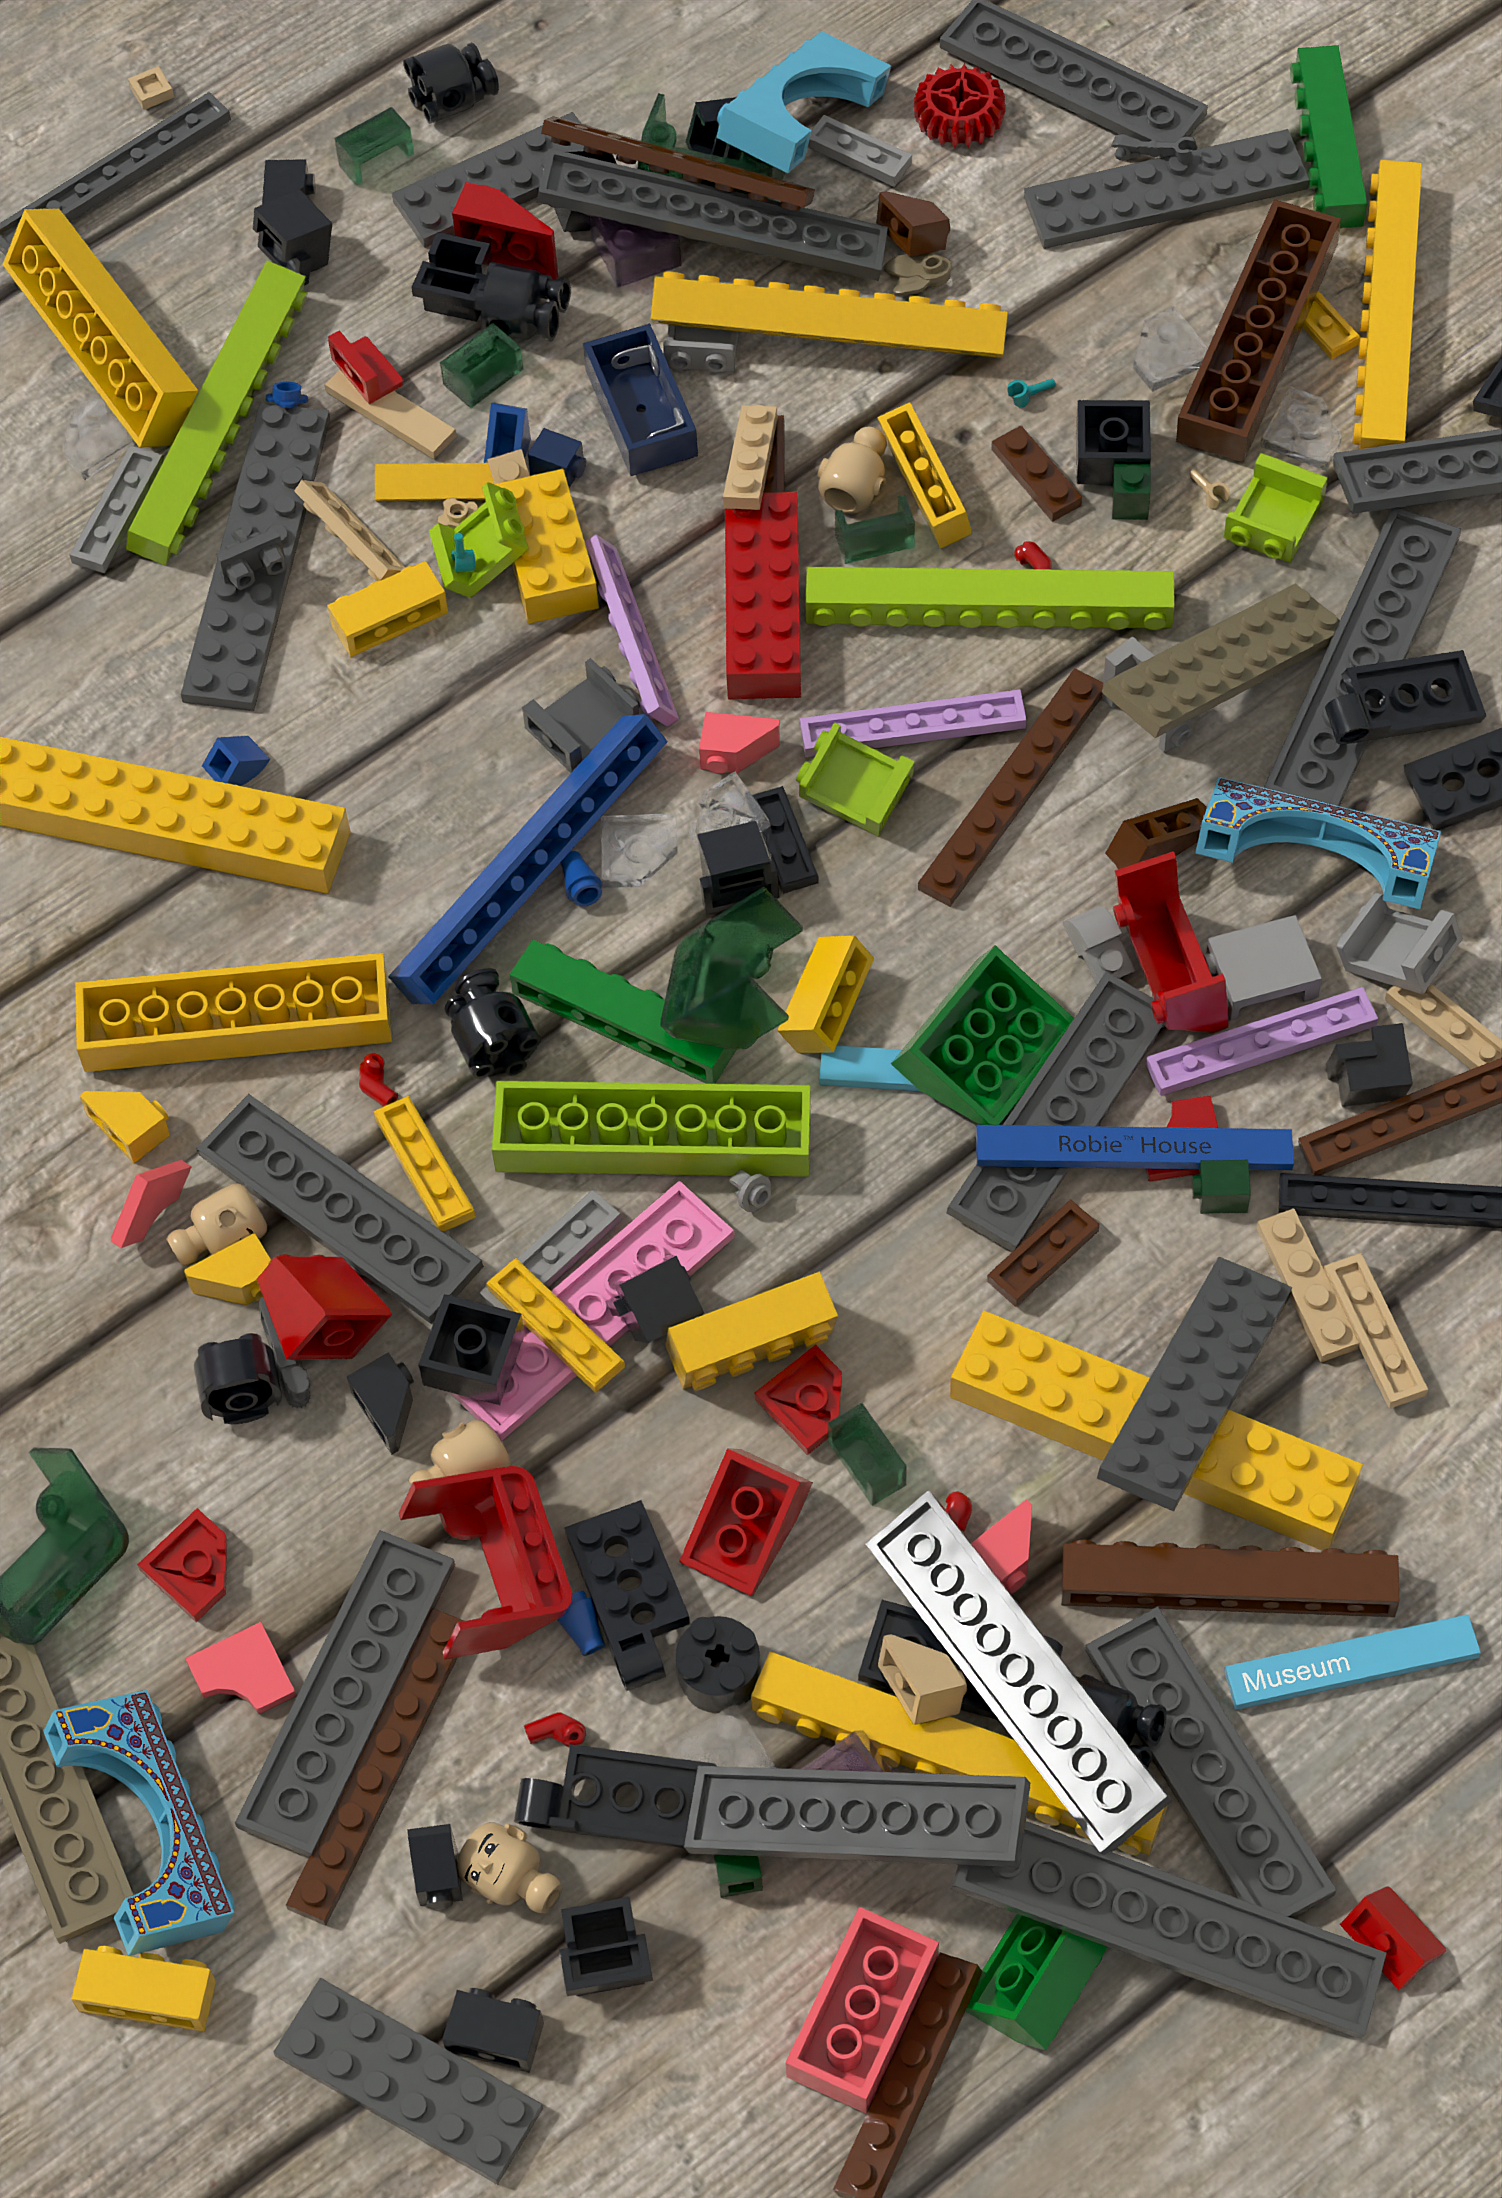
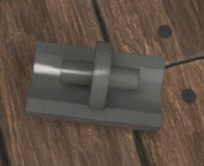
[216,528,286,590]

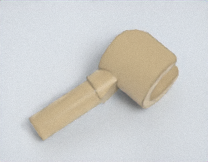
[1189,469,1230,509]

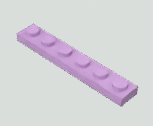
[585,534,679,727]
[800,690,1026,757]
[1146,987,1378,1096]

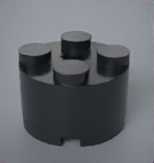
[194,1333,282,1424]
[676,1616,761,1713]

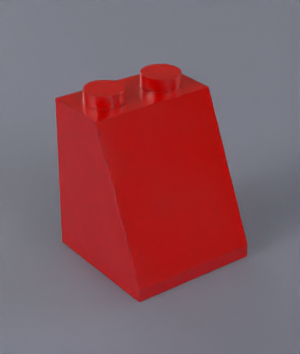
[257,1254,392,1360]

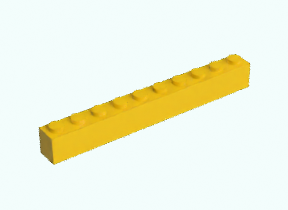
[1352,160,1422,449]
[650,272,1008,358]
[751,1651,1169,1856]

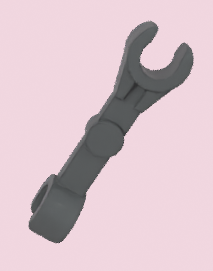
[1111,134,1198,163]

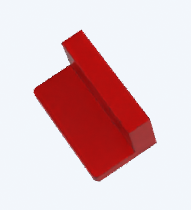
[328,330,403,404]
[1340,1886,1446,1990]

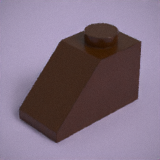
[876,191,950,257]

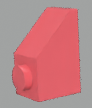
[699,712,780,774]
[972,1499,1032,1594]

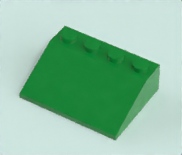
[891,945,1074,1125]

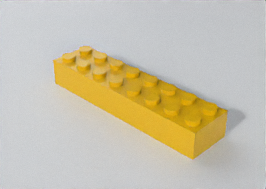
[2,209,198,448]
[75,953,392,1072]

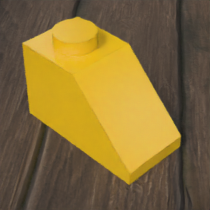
[79,1091,170,1164]
[184,1233,271,1305]

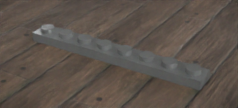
[0,92,231,256]

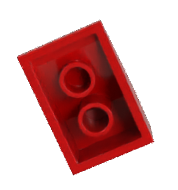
[452,182,559,280]
[679,1448,813,1596]

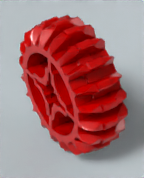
[914,63,1006,149]

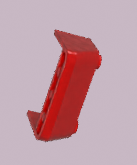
[1113,851,1229,1033]
[398,1466,572,1660]

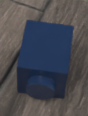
[528,428,586,488]

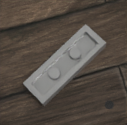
[808,115,912,187]

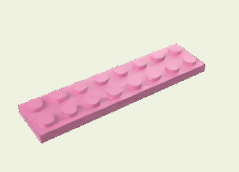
[449,1181,735,1441]

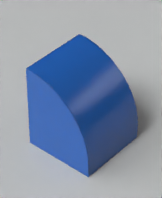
[202,736,270,786]

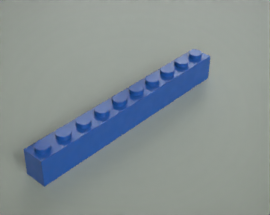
[388,714,668,1004]

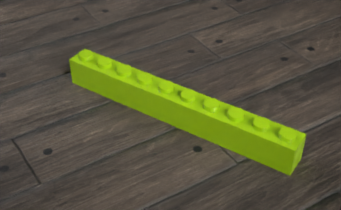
[126,260,308,566]
[805,567,1174,630]

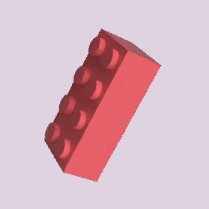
[785,1907,939,2114]

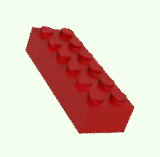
[725,492,801,700]

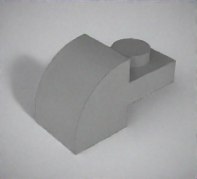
[1062,905,1135,985]

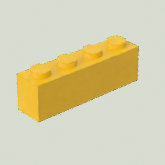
[877,402,973,549]

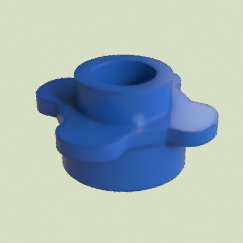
[266,381,308,408]

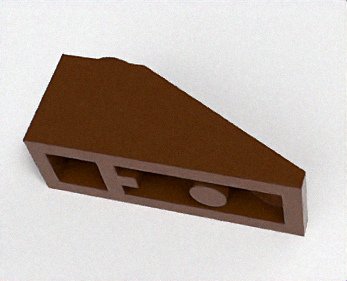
[1105,798,1207,869]

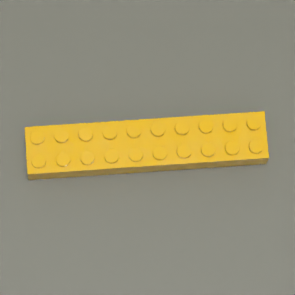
[0,737,351,894]
[950,1310,1363,1551]

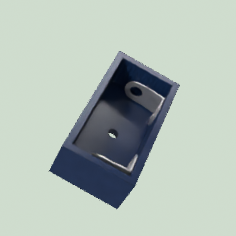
[583,323,698,476]

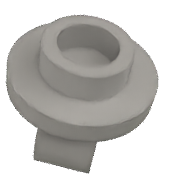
[729,1170,771,1212]

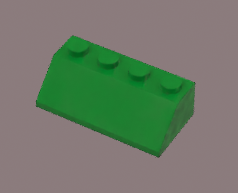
[966,1914,1108,2050]

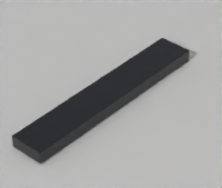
[1278,1173,1502,1228]

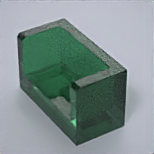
[334,107,414,186]
[440,323,524,408]
[835,495,915,564]
[828,1403,907,1506]

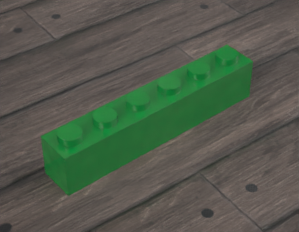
[1290,45,1367,228]
[509,939,736,1084]

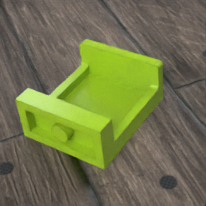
[1224,453,1328,563]
[429,482,529,598]
[796,722,915,837]

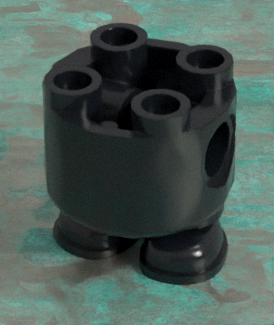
[403,42,499,124]
[475,262,571,342]
[444,968,541,1079]
[1076,1674,1167,1769]

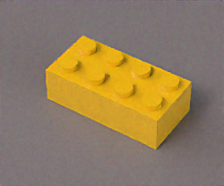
[494,469,599,624]
[665,1271,838,1391]

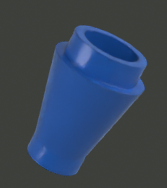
[560,851,602,907]
[557,1591,605,1656]

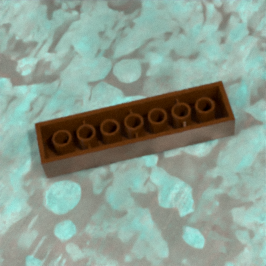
[1176,199,1341,462]

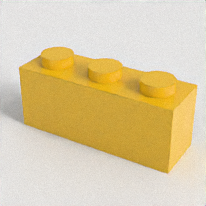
[327,561,448,658]
[777,935,874,1053]
[71,1946,216,2032]

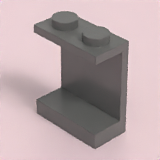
[522,658,640,773]

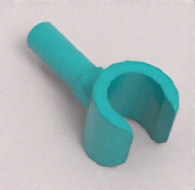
[1007,378,1056,408]
[451,533,476,572]

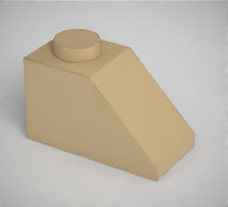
[878,1634,967,1725]

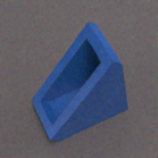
[484,403,531,463]

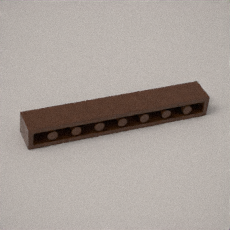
[1061,1540,1400,1617]

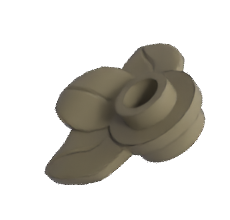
[883,252,952,295]

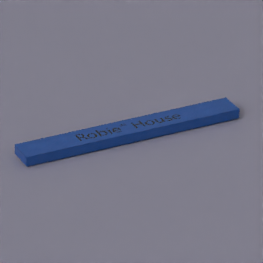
[976,1125,1294,1170]

